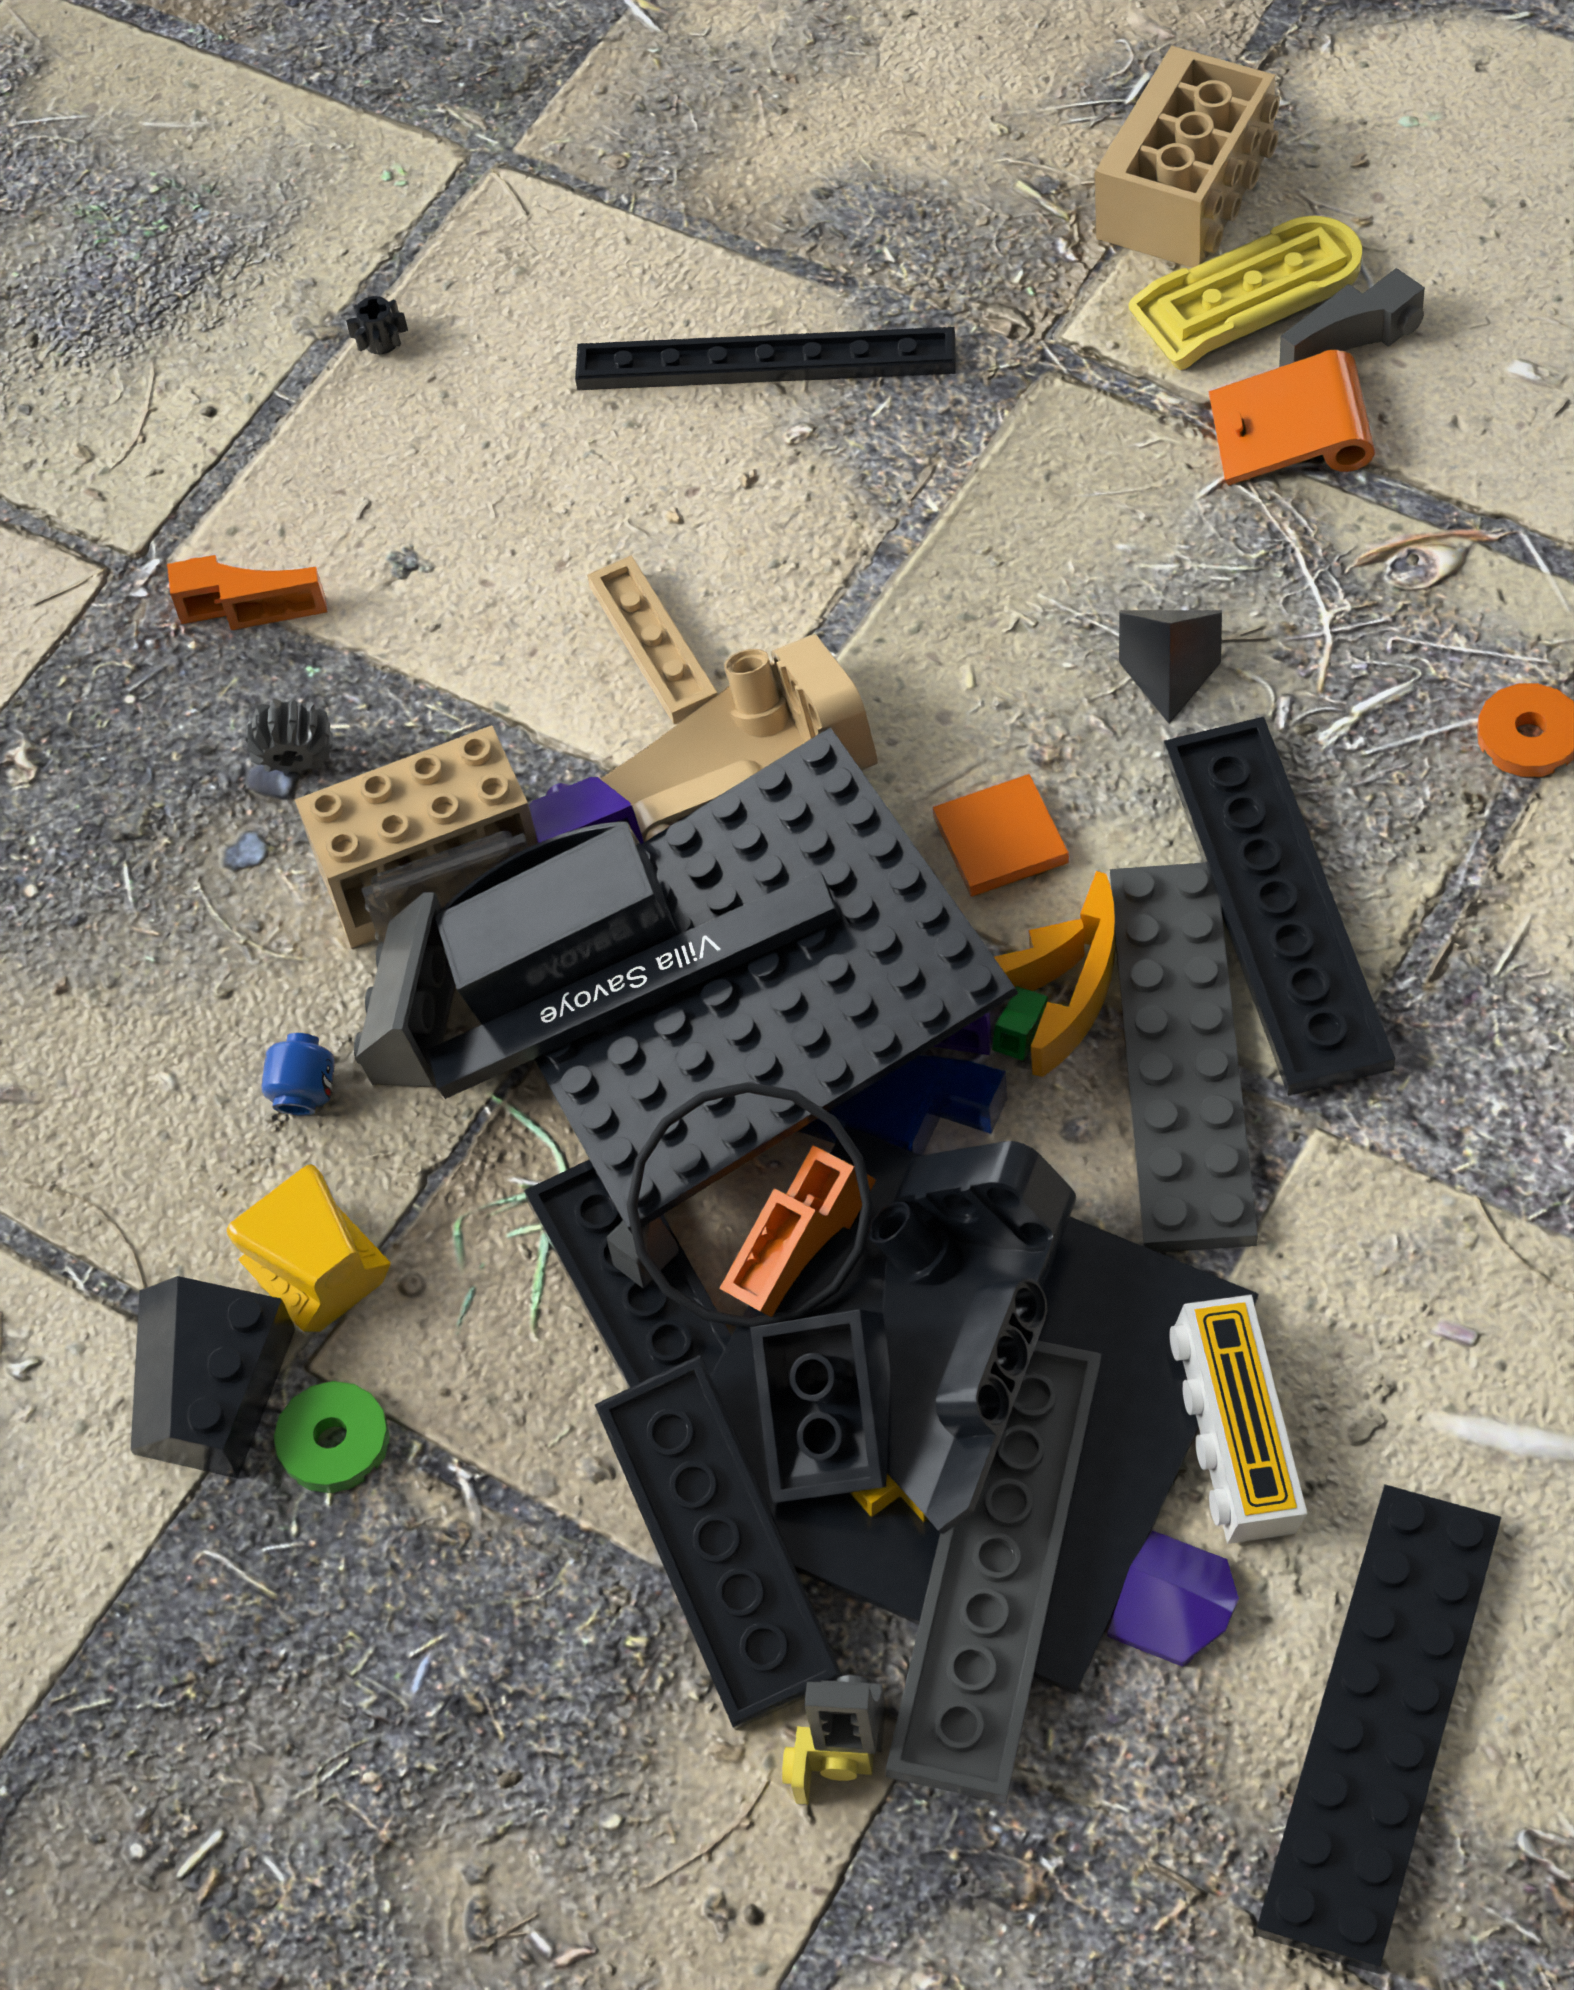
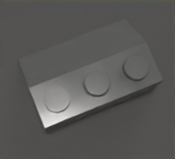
[354,892,456,1086]

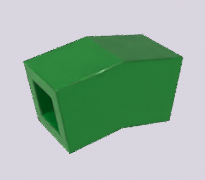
[992,986,1048,1061]

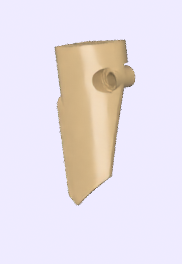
[600,634,878,842]

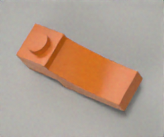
[167,555,328,630]
[719,1145,876,1317]

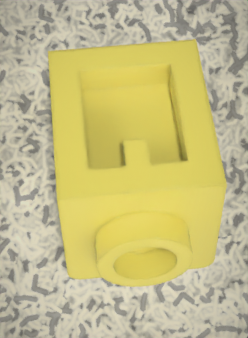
[782,1726,874,1805]

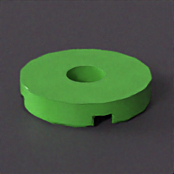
[274,1381,390,1493]

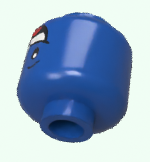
[261,1033,335,1116]

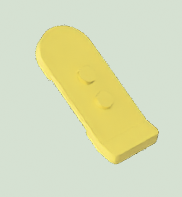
[1128,216,1362,370]

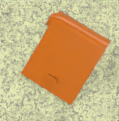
[1208,350,1375,486]

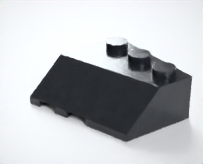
[130,1276,296,1479]

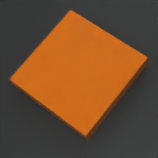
[932,774,1069,897]

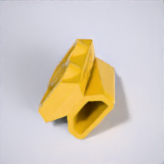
[226,1164,391,1332]

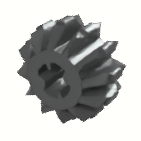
[245,698,333,775]

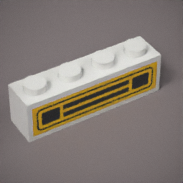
[1170,1295,1307,1544]

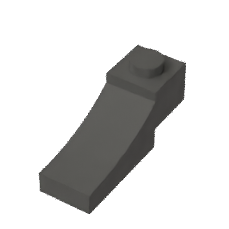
[1279,268,1425,367]
[805,1675,886,1754]

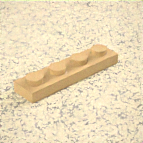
[587,555,718,725]

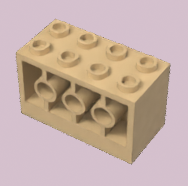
[1095,45,1280,268]
[295,725,538,949]

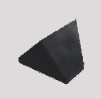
[1119,610,1222,724]

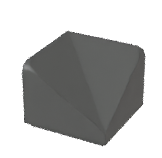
[607,1217,679,1289]

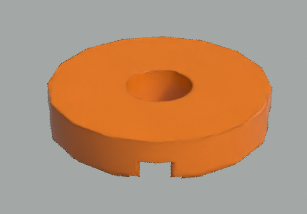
[1477,683,1574,777]

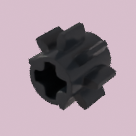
[346,296,408,355]

